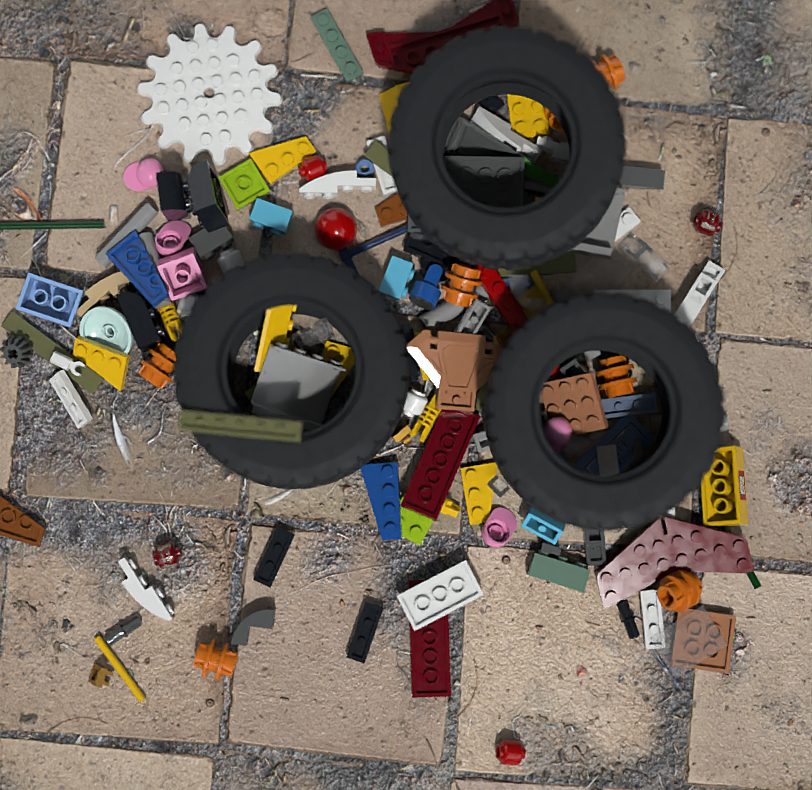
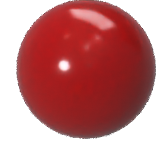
[315,208,357,250]

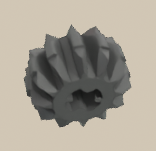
[0,336,34,368]

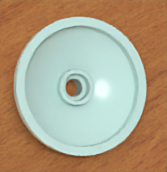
[79,306,133,354]

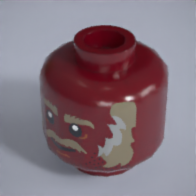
[693,209,723,236]
[152,541,182,569]

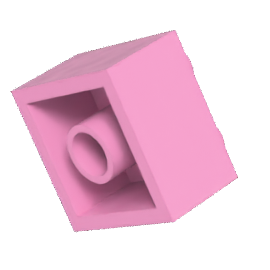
[157,247,208,301]

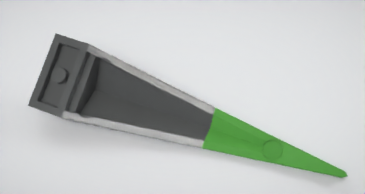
[444,116,561,187]

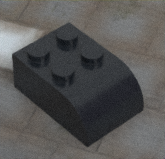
[187,160,230,233]
[156,171,192,222]
[116,292,166,352]

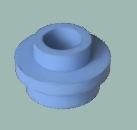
[355,159,374,178]

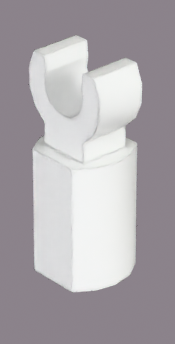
[50,351,86,377]

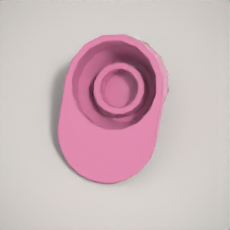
[123,158,165,191]
[155,220,191,256]
[542,417,572,455]
[481,507,517,548]

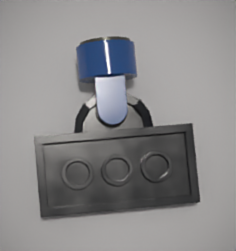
[403,233,468,310]

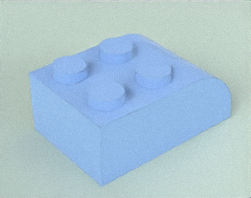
[15,273,84,328]

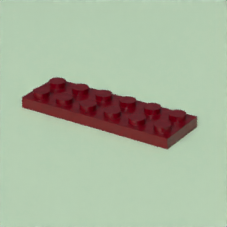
[400,409,480,521]
[408,580,451,698]

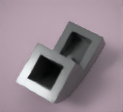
[231,609,276,646]

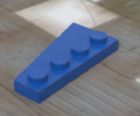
[106,230,169,308]
[361,462,402,541]

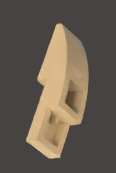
[77,271,133,318]

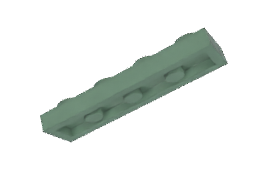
[310,8,363,83]

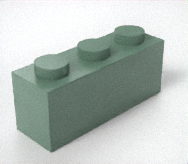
[527,550,591,592]

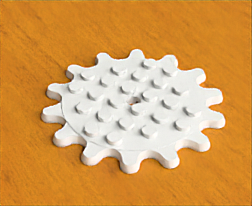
[137,23,283,166]

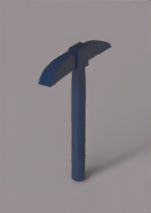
[339,224,408,276]

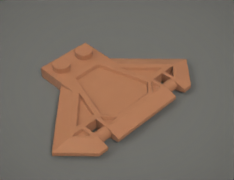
[407,330,502,412]

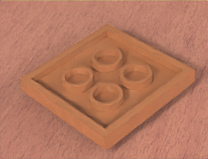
[541,371,608,435]
[670,609,736,674]

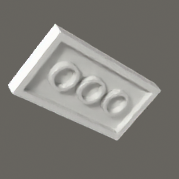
[397,560,484,631]

